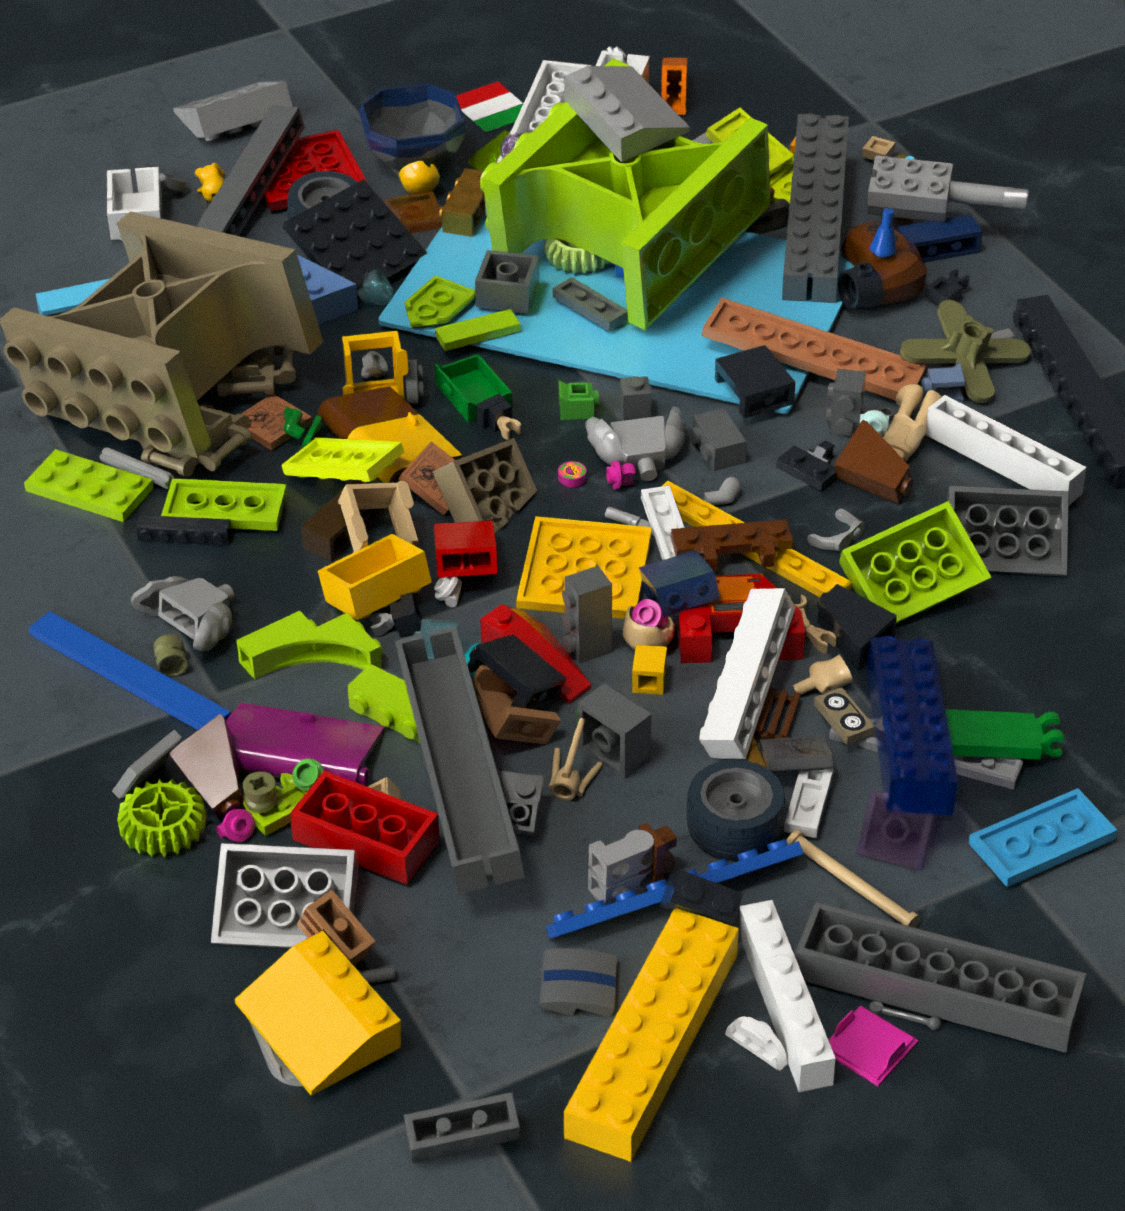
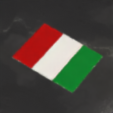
[456,81,523,132]

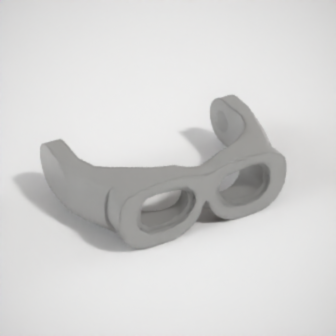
[807,509,864,552]

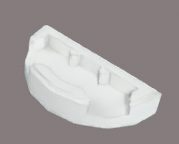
[725,1016,788,1071]

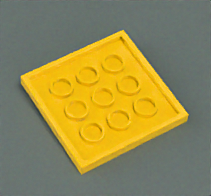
[516,516,652,619]

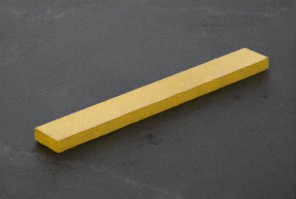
[660,481,852,597]

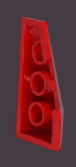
[480,604,591,704]

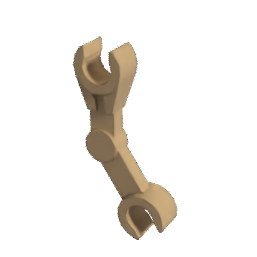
[789,594,836,653]

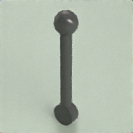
[869,1001,941,1030]

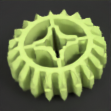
[544,239,610,274]

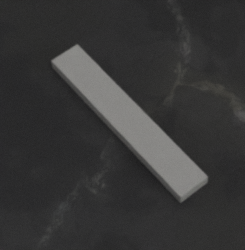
[829,718,1024,790]

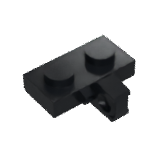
[776,440,838,491]

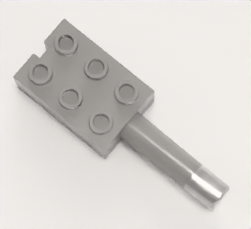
[867,155,1029,222]

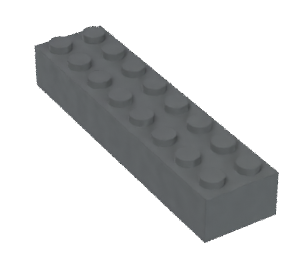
[795,902,1086,1053]

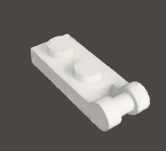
[784,768,834,838]

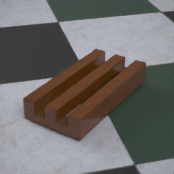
[755,687,801,739]

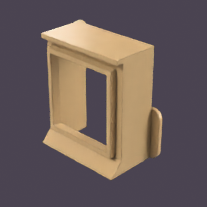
[338,481,418,552]

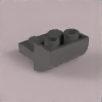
[497,771,544,836]

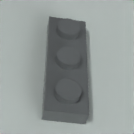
[552,277,628,331]

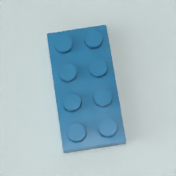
[969,788,1117,887]

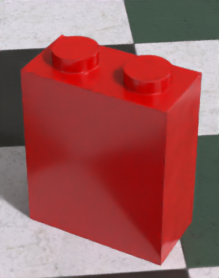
[434,520,498,578]

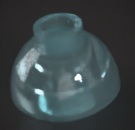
[358,269,394,305]

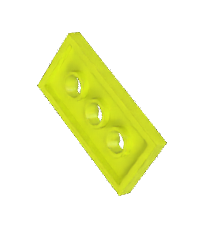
[281,438,404,482]

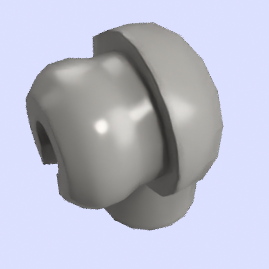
[704,477,741,506]

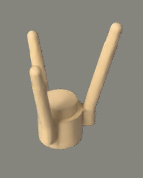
[548,718,603,801]

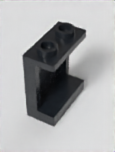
[715,345,796,419]
[467,634,567,710]

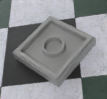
[112,729,182,799]

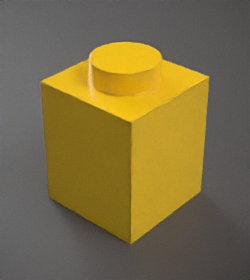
[632,645,667,695]

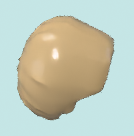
[622,606,675,650]

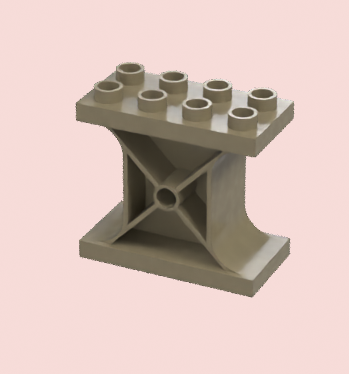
[0,211,323,458]

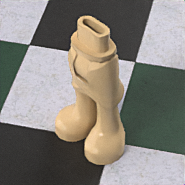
[882,384,942,462]

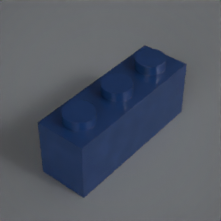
[897,214,983,263]

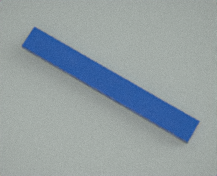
[28,611,231,730]

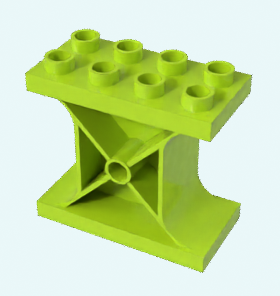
[480,58,771,330]

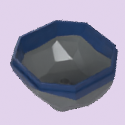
[359,83,467,174]

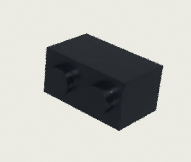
[660,870,743,926]

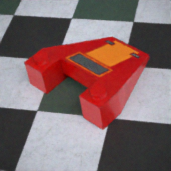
[678,574,805,664]

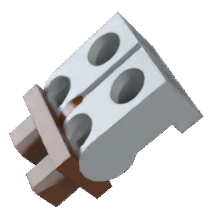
[588,823,677,906]

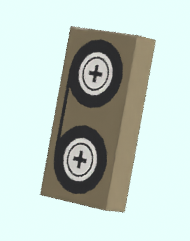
[814,687,875,745]

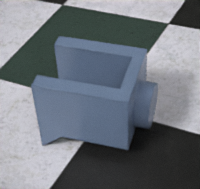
[922,363,965,404]

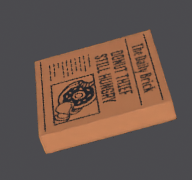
[241,394,312,451]
[398,441,456,515]

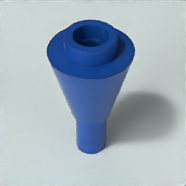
[870,208,896,258]

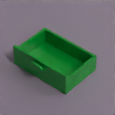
[434,354,513,423]

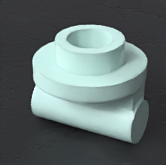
[860,410,889,436]

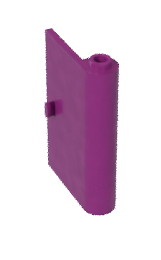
[226,702,384,786]

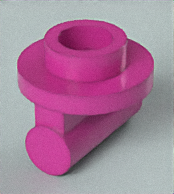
[632,599,668,629]
[216,809,255,842]

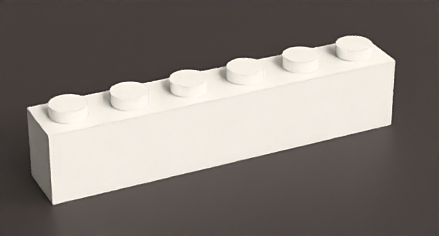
[925,395,1086,506]
[699,588,795,759]
[738,900,835,1092]

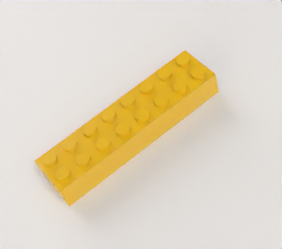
[564,908,739,1162]

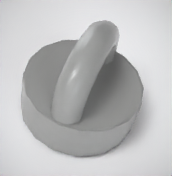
[361,351,388,380]

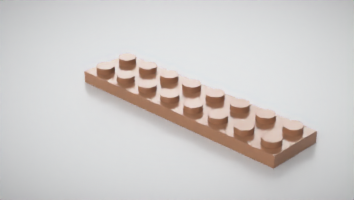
[701,297,927,401]

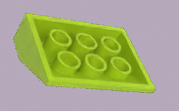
[839,501,992,624]

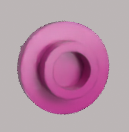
[606,461,636,490]

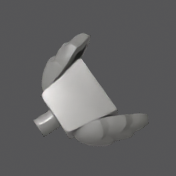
[585,406,686,481]
[131,576,234,651]

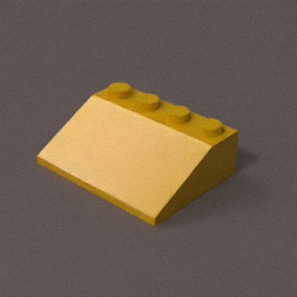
[235,931,401,1096]

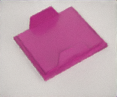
[828,1006,919,1086]

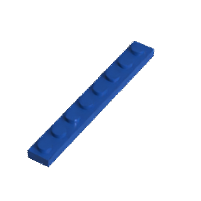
[545,839,803,939]

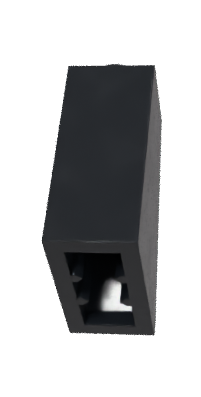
[817,584,897,670]

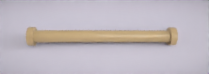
[787,830,920,928]

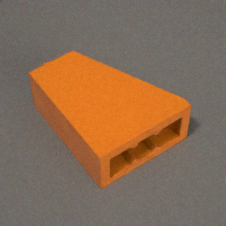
[662,58,687,115]

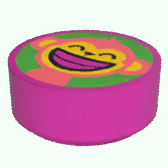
[558,461,587,488]

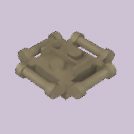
[212,345,296,398]
[140,403,252,477]

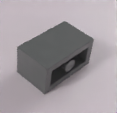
[689,408,746,471]

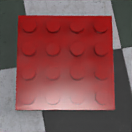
[243,130,367,211]

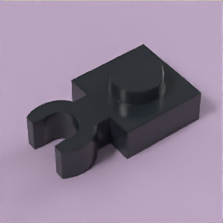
[925,270,970,304]

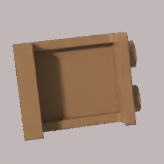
[472,665,561,745]

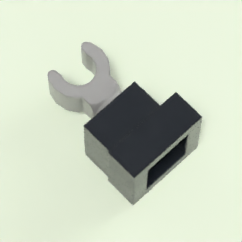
[369,592,424,637]

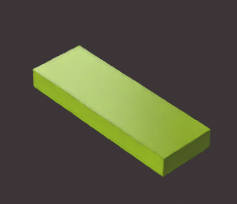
[435,309,521,351]

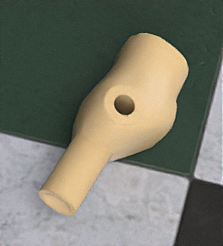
[792,654,853,695]

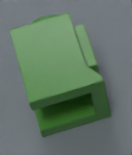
[558,381,599,420]

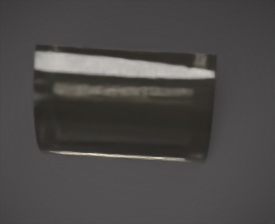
[746,198,790,234]

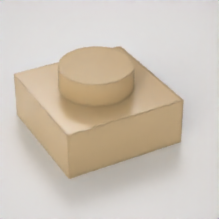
[862,136,896,161]

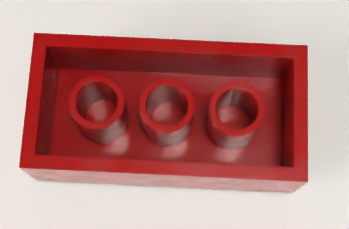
[290,770,440,885]

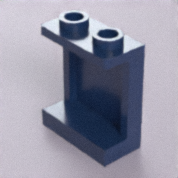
[639,550,720,616]

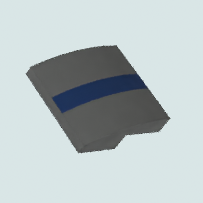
[539,948,617,1017]

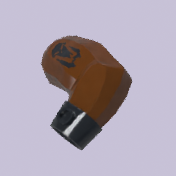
[838,222,928,309]

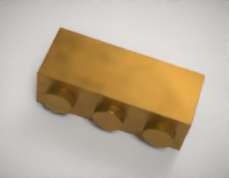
[439,168,485,237]

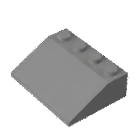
[564,66,690,162]
[173,81,293,141]
[211,843,359,948]

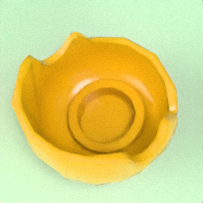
[398,161,440,196]

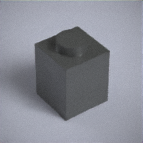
[620,376,651,421]

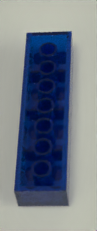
[866,636,958,816]

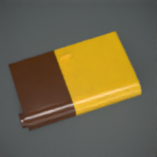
[317,386,462,483]

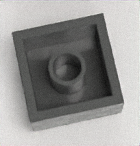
[475,250,540,313]
[578,683,651,779]

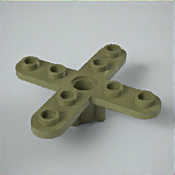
[900,300,1031,403]

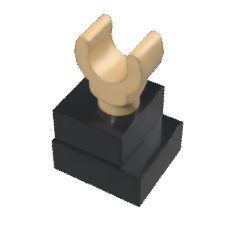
[476,394,521,440]

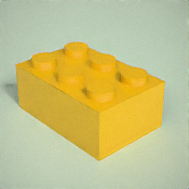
[318,534,432,620]

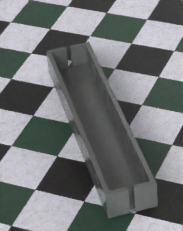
[782,113,849,303]
[395,626,525,894]

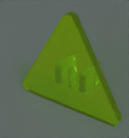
[468,130,510,171]

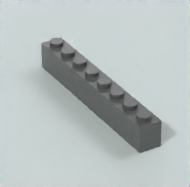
[196,106,305,236]

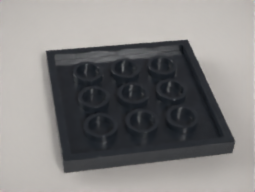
[283,179,428,299]

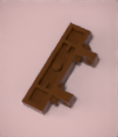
[670,520,793,571]

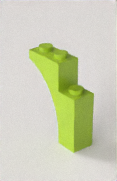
[236,611,383,679]

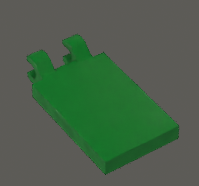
[938,709,1064,759]

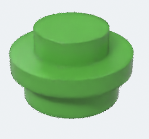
[292,759,324,791]

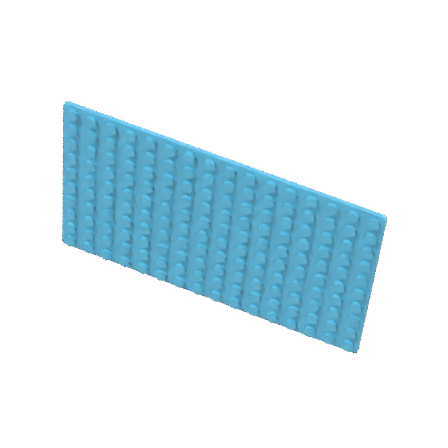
[378,212,854,414]

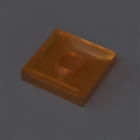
[383,191,442,233]

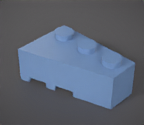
[297,254,358,325]

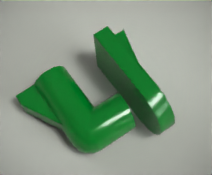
[283,406,325,448]

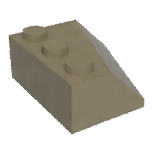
[433,438,537,533]

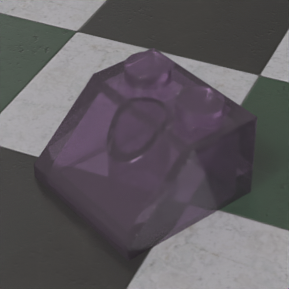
[856,789,940,870]

